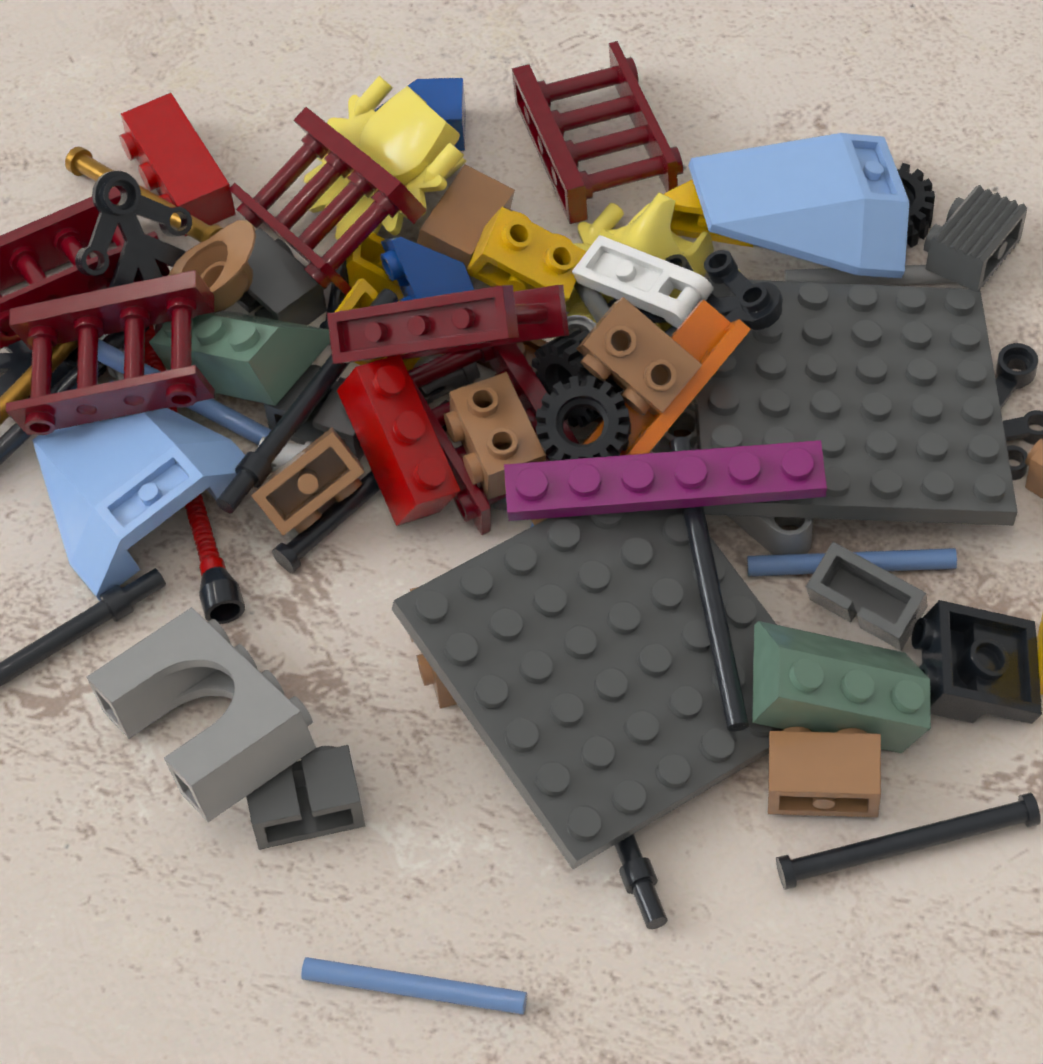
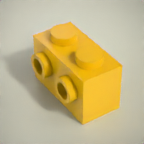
[467,207,587,303]

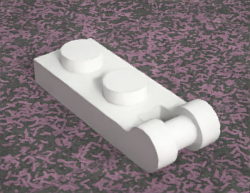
[572,235,714,328]

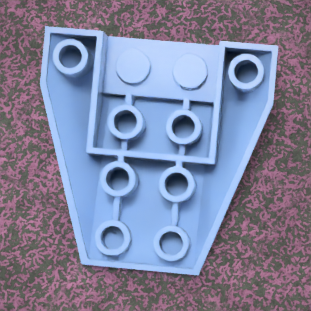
[688,133,909,278]
[32,380,245,601]

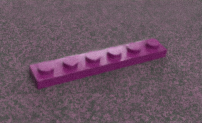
[504,440,827,521]

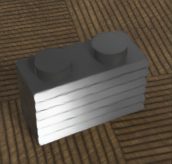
[924,185,1027,292]

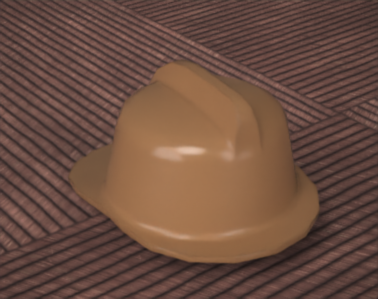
[168,220,256,313]

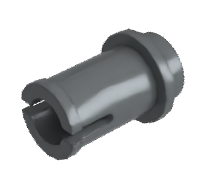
[418,362,480,405]

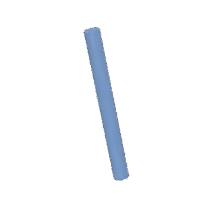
[98,339,271,445]
[747,548,957,576]
[301,957,527,1015]

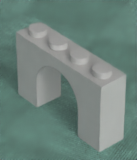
[87,607,316,822]

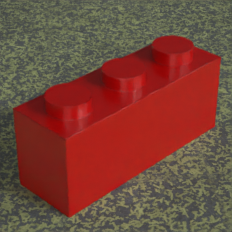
[119,93,236,237]
[337,355,461,526]

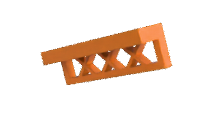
[582,300,751,456]

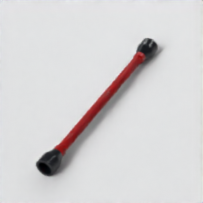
[145,325,245,624]

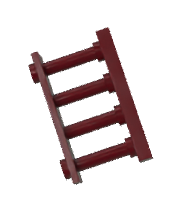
[512,41,683,224]
[229,107,427,295]
[0,187,170,349]
[6,270,215,435]
[327,285,569,364]
[408,343,579,535]

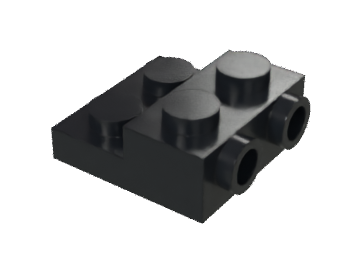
[911,600,1042,724]

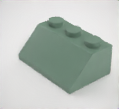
[149,311,330,406]
[752,621,931,753]

